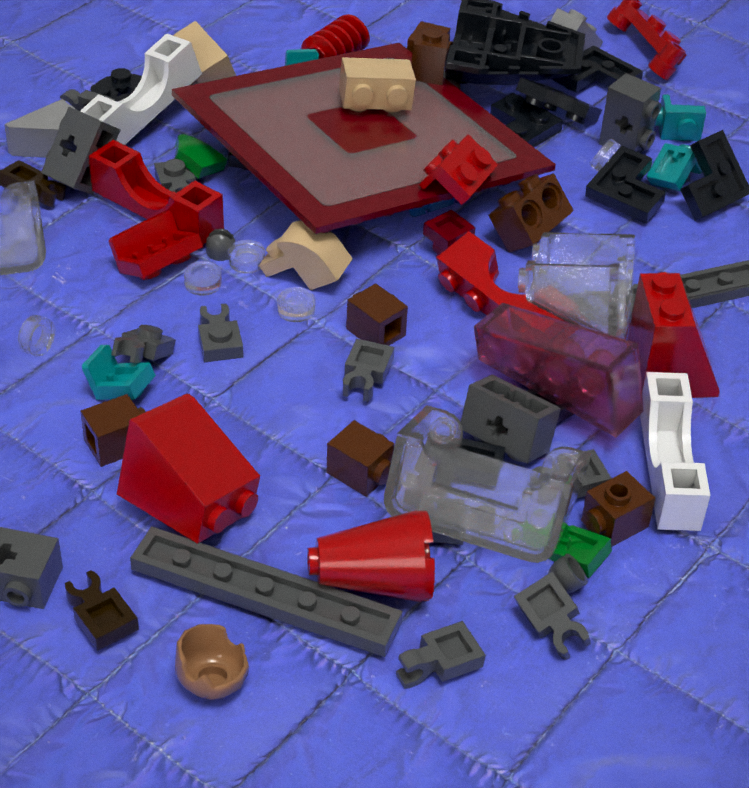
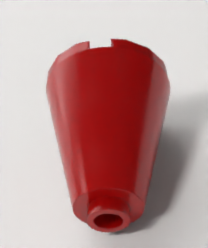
[307,510,435,602]

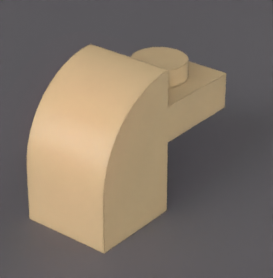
[258,221,353,290]

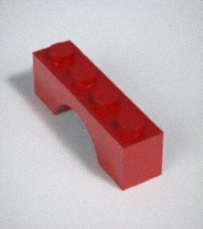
[89,139,224,245]
[436,231,579,354]

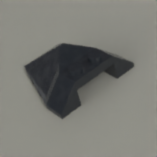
[445,0,586,85]

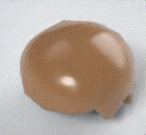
[175,624,249,700]

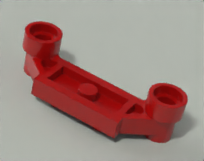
[607,0,687,80]

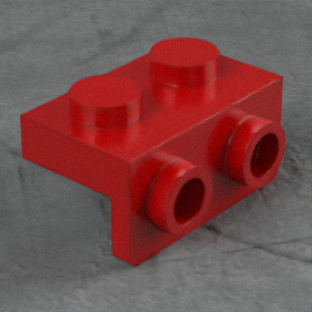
[419,134,498,205]
[109,211,203,280]

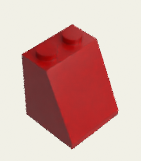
[626,272,720,399]
[117,393,260,544]

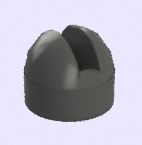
[206,228,236,261]
[548,554,588,594]

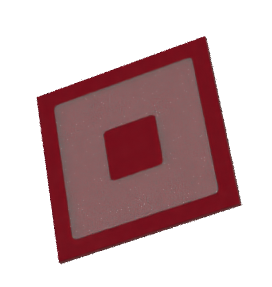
[172,43,556,234]

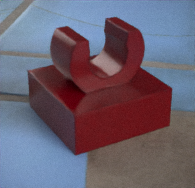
[423,209,476,255]

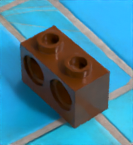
[488,173,574,252]

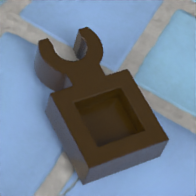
[0,160,67,207]
[65,570,139,651]

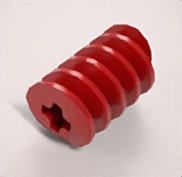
[301,14,370,59]

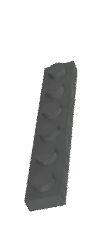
[130,526,403,657]

